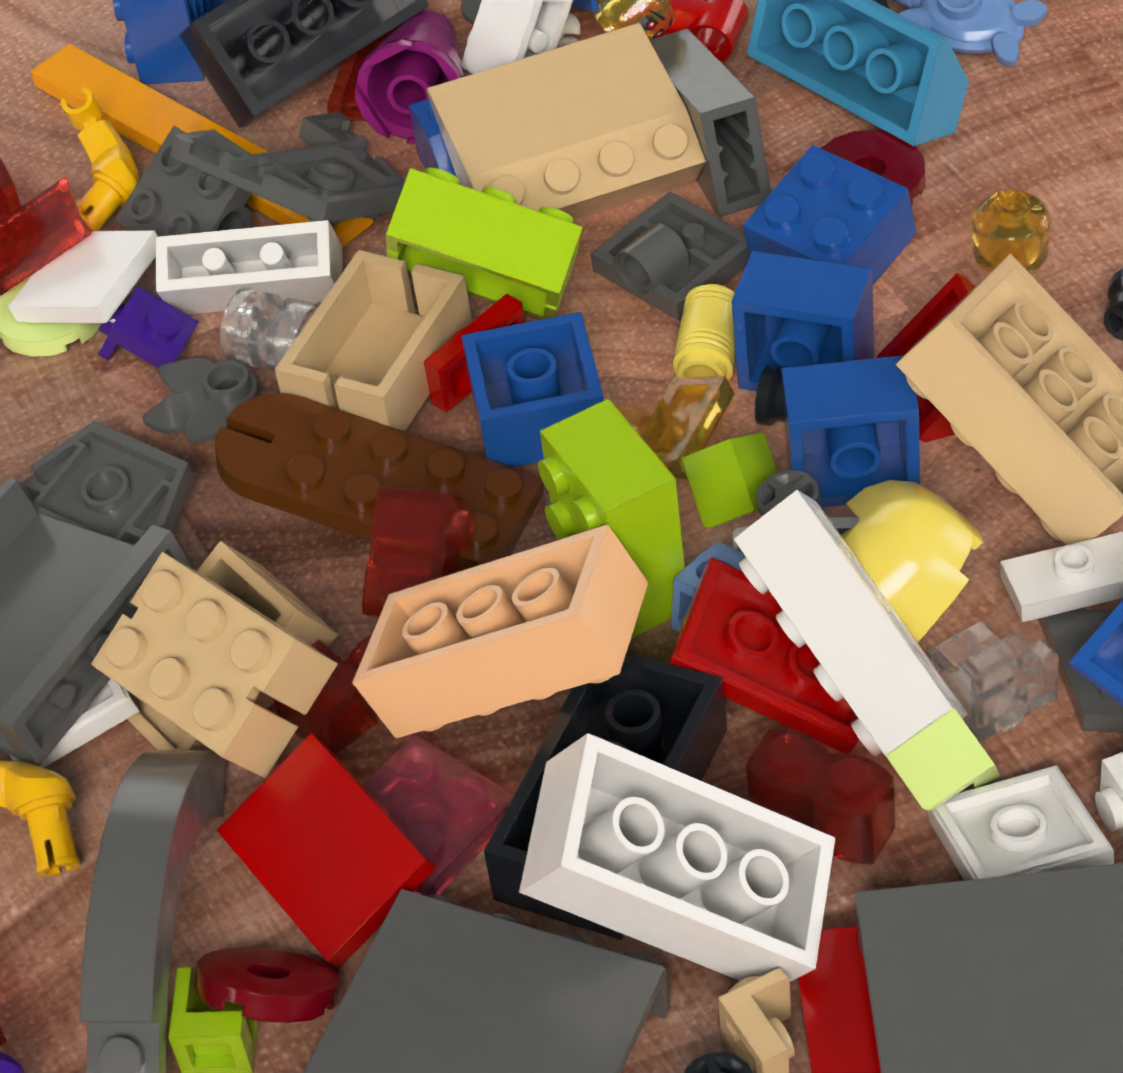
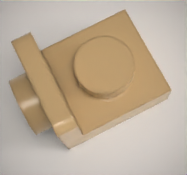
[718,968,795,1073]

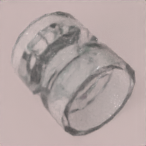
[220,287,320,372]

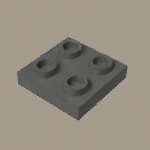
[114,126,253,237]
[591,191,750,321]

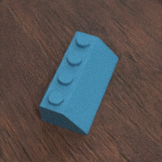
[746,0,969,146]

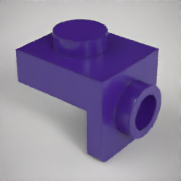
[98,286,199,368]

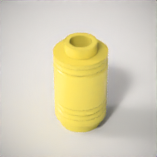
[673,284,736,393]

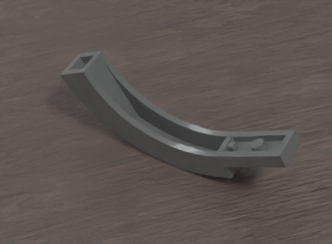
[80,750,225,1073]

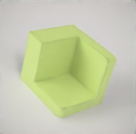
[886,708,1001,812]

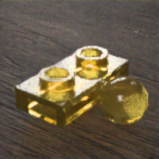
[616,376,735,479]

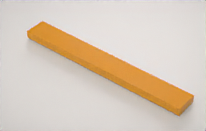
[30,43,374,248]

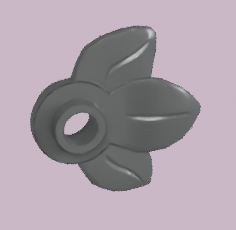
[142,358,259,444]

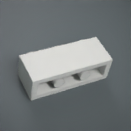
[156,220,343,315]

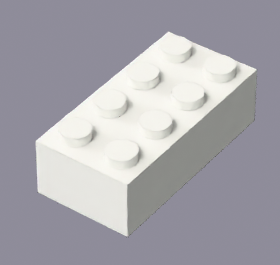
[519,733,835,982]

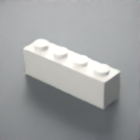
[734,490,968,757]

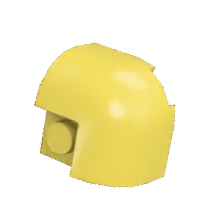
[841,480,984,643]

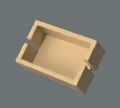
[275,250,472,431]
[91,552,338,779]

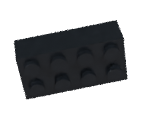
[179,0,430,128]
[484,652,727,940]

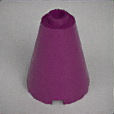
[355,11,464,144]

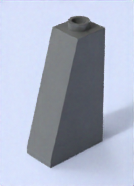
[650,28,771,217]

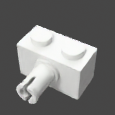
[461,0,581,74]

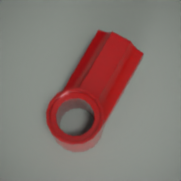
[632,0,749,62]

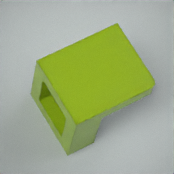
[681,432,778,528]
[168,966,259,1073]

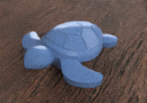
[894,0,1048,66]

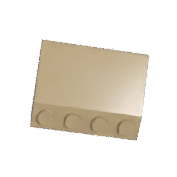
[426,23,706,220]
[895,253,1123,545]

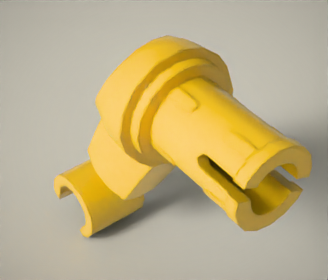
[61,87,140,231]
[0,760,81,877]

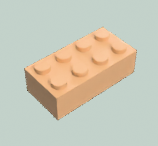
[352,524,648,738]

